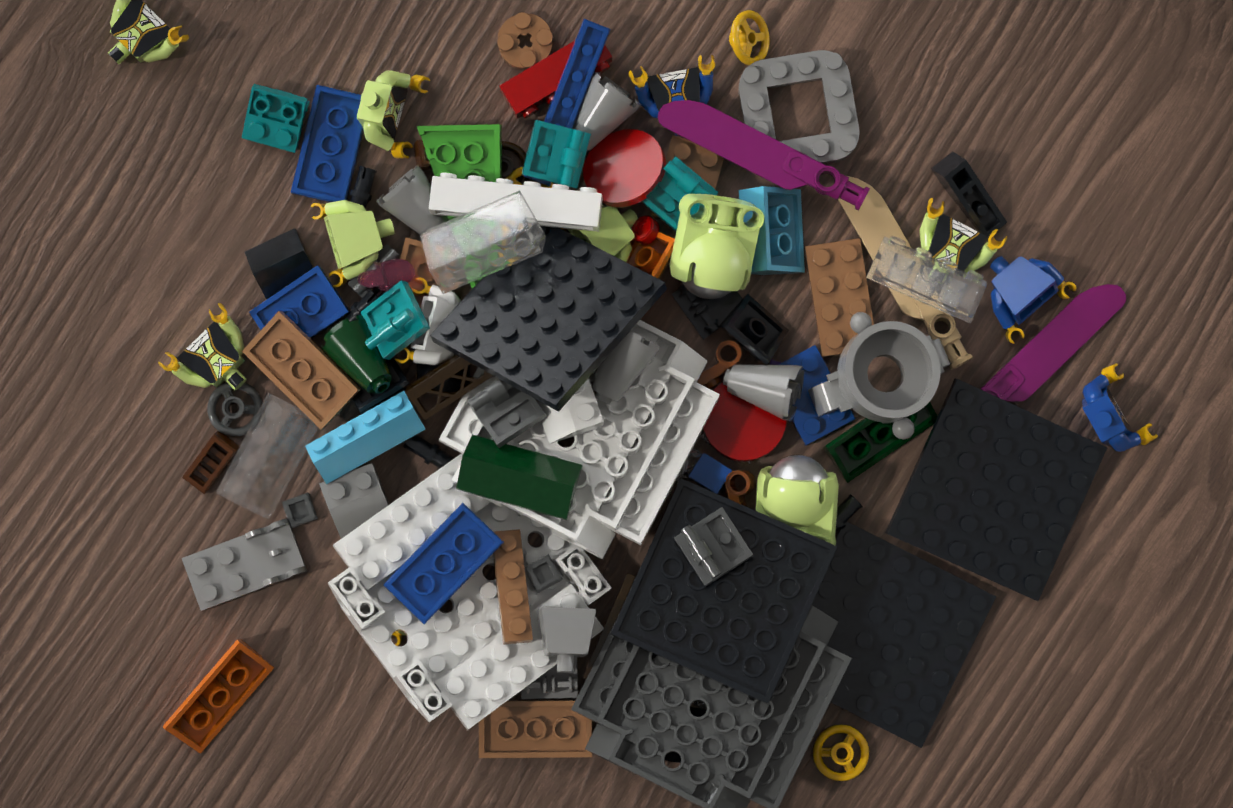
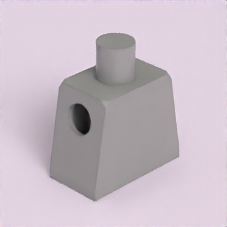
[538,607,596,673]

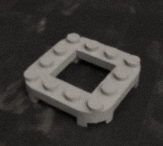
[738,50,860,164]

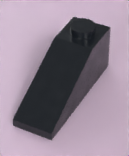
[931,151,1007,237]

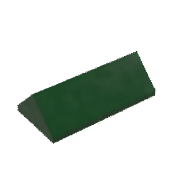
[823,402,937,483]
[456,434,583,520]

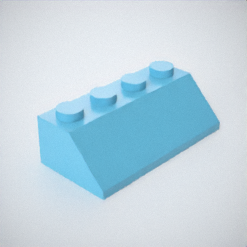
[305,391,425,484]

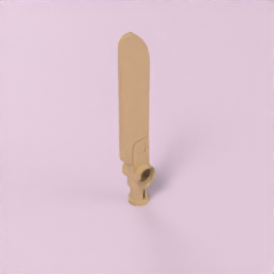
[838,176,973,370]

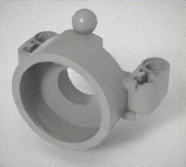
[808,312,950,440]

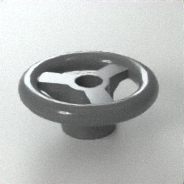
[207,382,263,437]

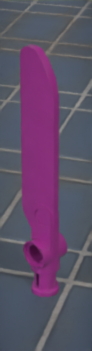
[658,100,870,211]
[981,284,1126,402]

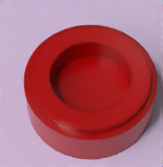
[632,216,659,245]

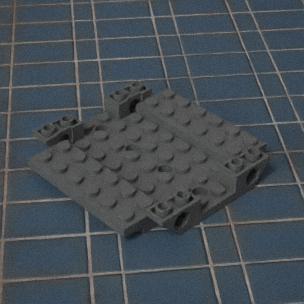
[571,606,852,808]

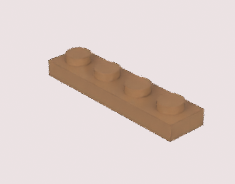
[493,529,533,645]

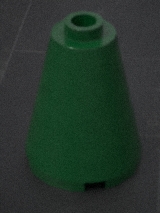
[321,315,392,394]

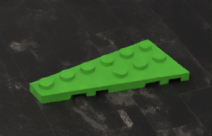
[417,124,503,289]

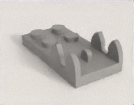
[182,519,307,611]

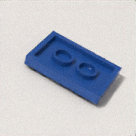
[249,265,350,339]
[779,345,855,446]

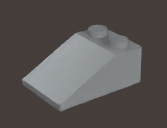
[319,463,389,539]

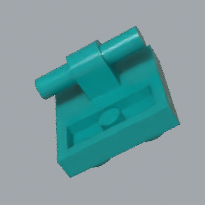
[242,84,310,153]
[522,120,591,188]
[641,156,718,231]
[361,280,430,360]

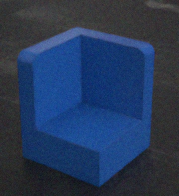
[688,453,732,494]

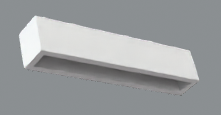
[429,173,603,232]

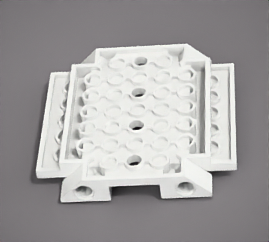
[439,320,720,559]
[328,453,611,730]

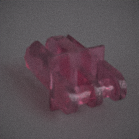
[357,258,415,291]

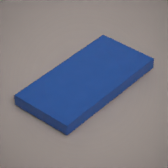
[291,85,364,202]
[383,503,504,624]

